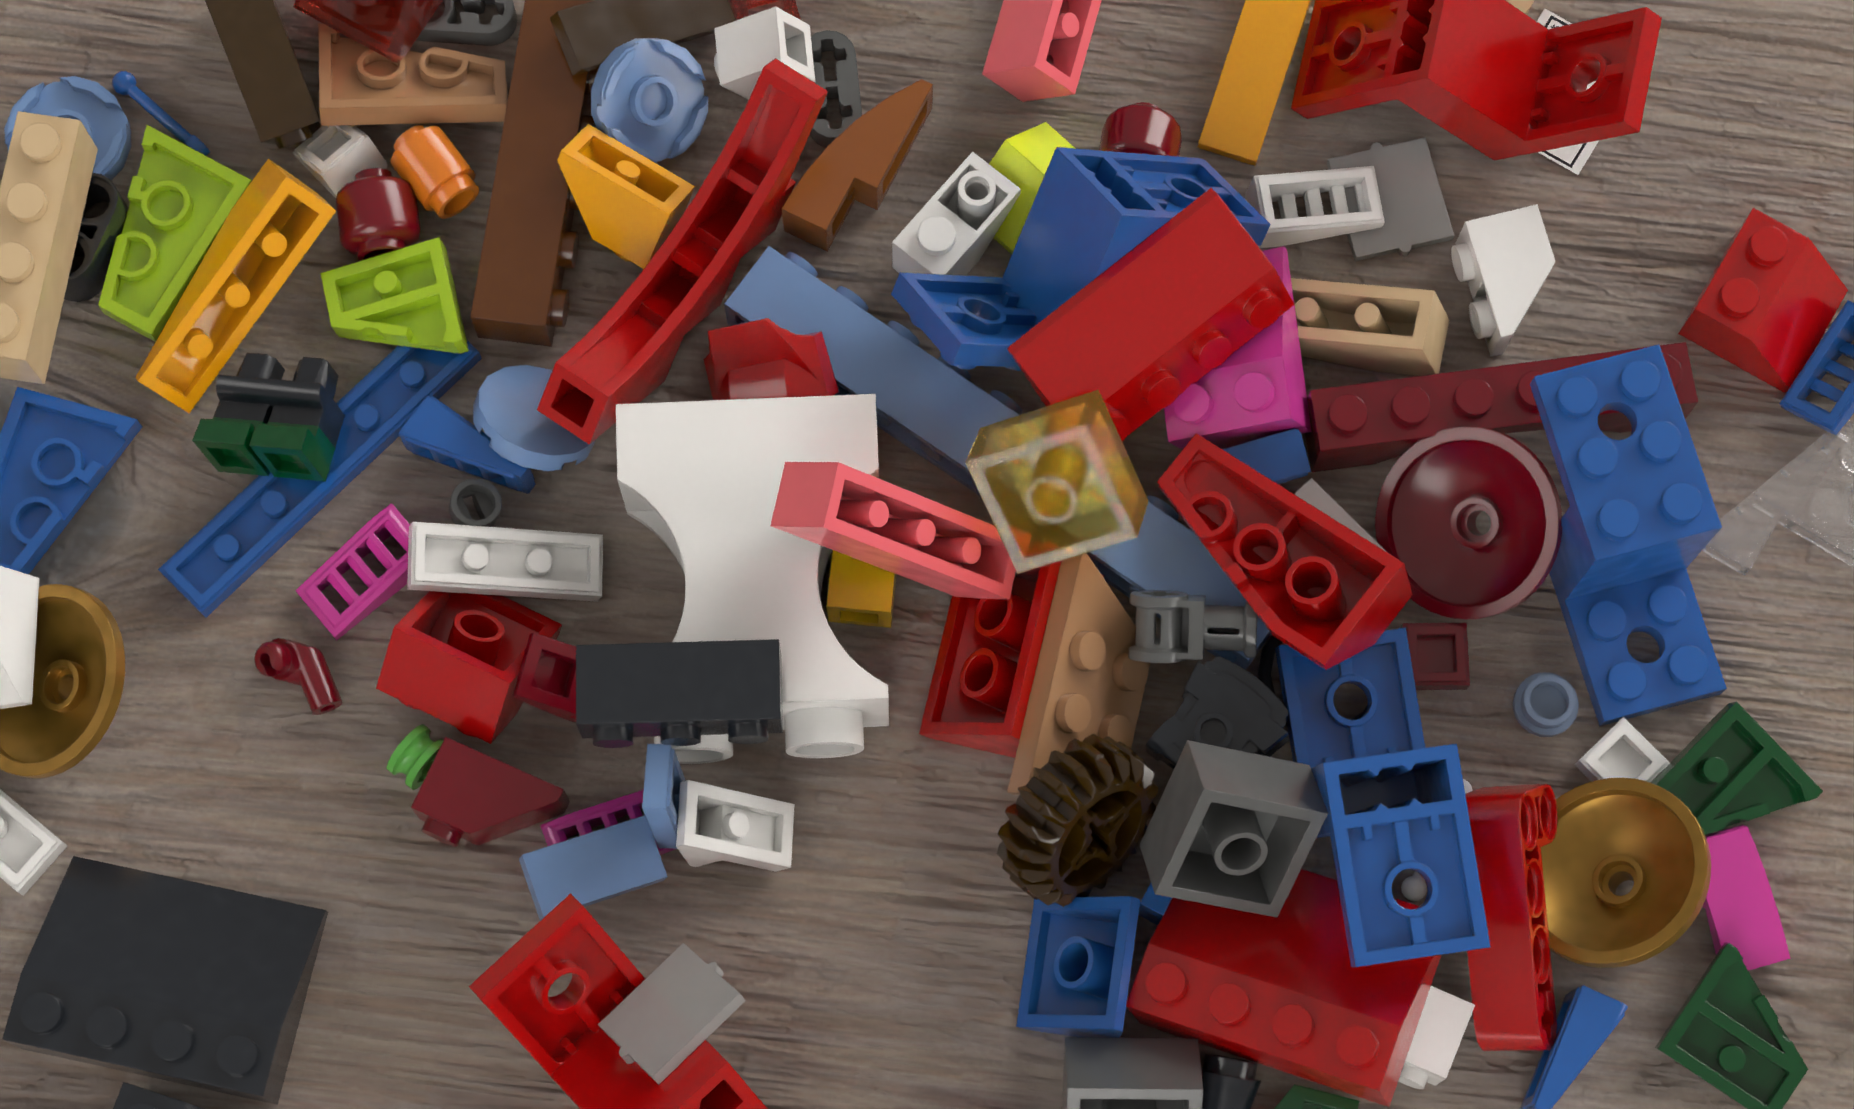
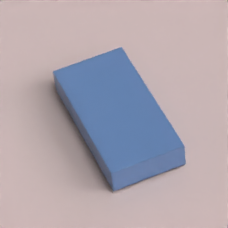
[642,744,686,849]
[519,815,668,921]

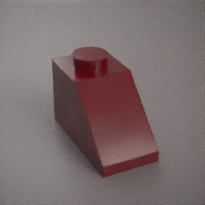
[411,737,570,847]

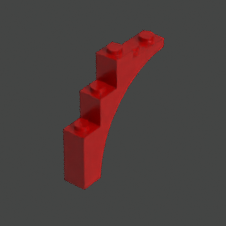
[537,58,828,444]

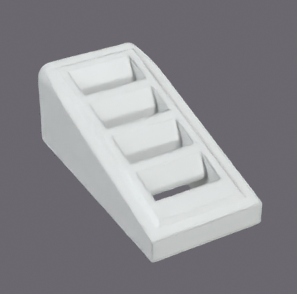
[1245,166,1385,248]

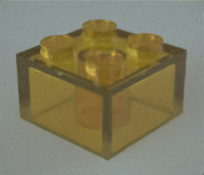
[965,390,1149,574]

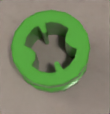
[386,724,444,790]

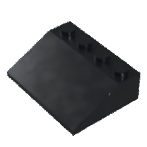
[2,856,328,1105]

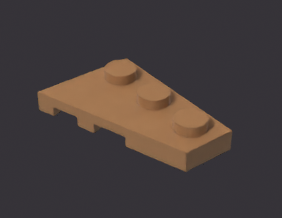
[318,23,508,126]

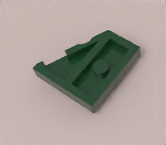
[1651,701,1823,835]
[1655,942,1808,1109]

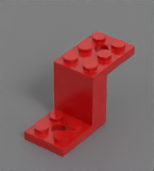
[1291,0,1662,161]
[468,893,768,1109]

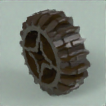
[996,734,1159,907]

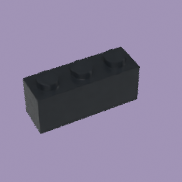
[576,639,783,748]

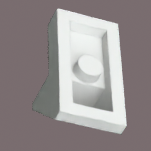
[676,780,795,872]

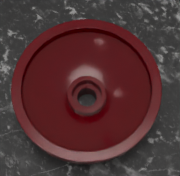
[1375,427,1562,620]

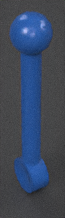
[112,71,210,156]

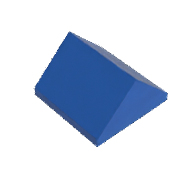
[1016,896,1140,1038]

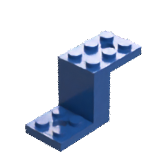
[891,147,1271,371]
[1530,344,1727,727]
[1275,628,1491,967]

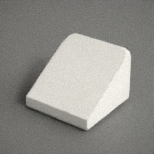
[292,125,388,198]

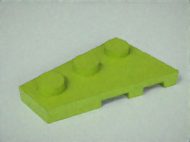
[98,125,252,342]

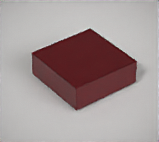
[1400,623,1470,690]

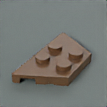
[1007,552,1151,795]

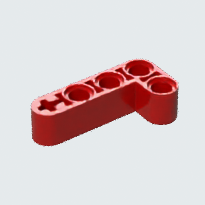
[1465,784,1558,1051]

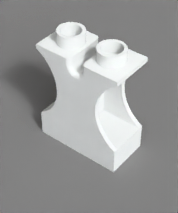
[616,394,889,764]

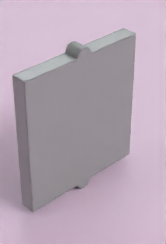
[1326,137,1455,262]
[598,943,746,1085]

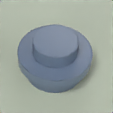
[1513,672,1579,737]

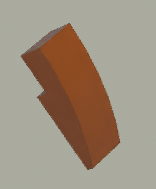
[782,79,933,252]

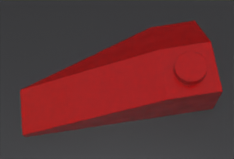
[1157,433,1413,670]

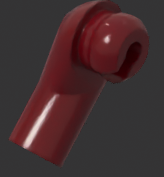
[254,638,343,715]

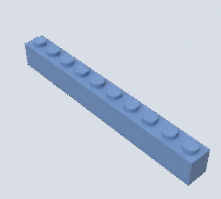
[724,246,1272,670]

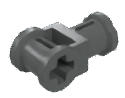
[1129,590,1257,663]

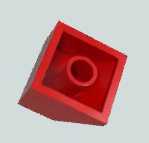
[1678,208,1848,394]
[376,591,562,744]

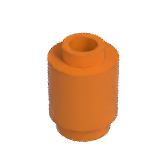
[390,125,479,219]

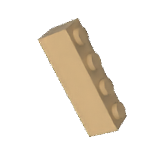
[0,111,98,384]

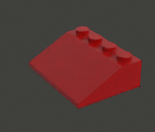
[1126,869,1441,1107]

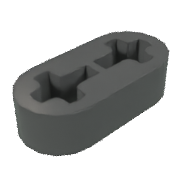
[810,30,862,148]

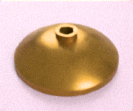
[0,584,125,778]
[1541,778,1711,968]

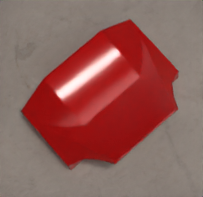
[703,318,839,400]

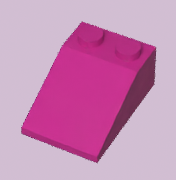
[1164,246,1312,450]

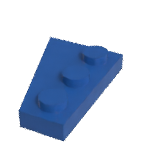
[0,387,143,575]

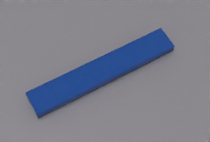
[158,340,482,618]

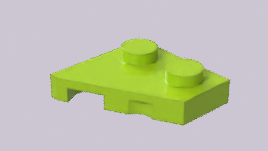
[320,237,469,354]

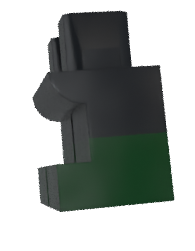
[192,352,345,482]

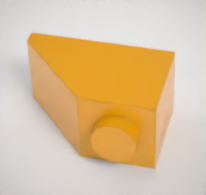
[557,124,695,269]

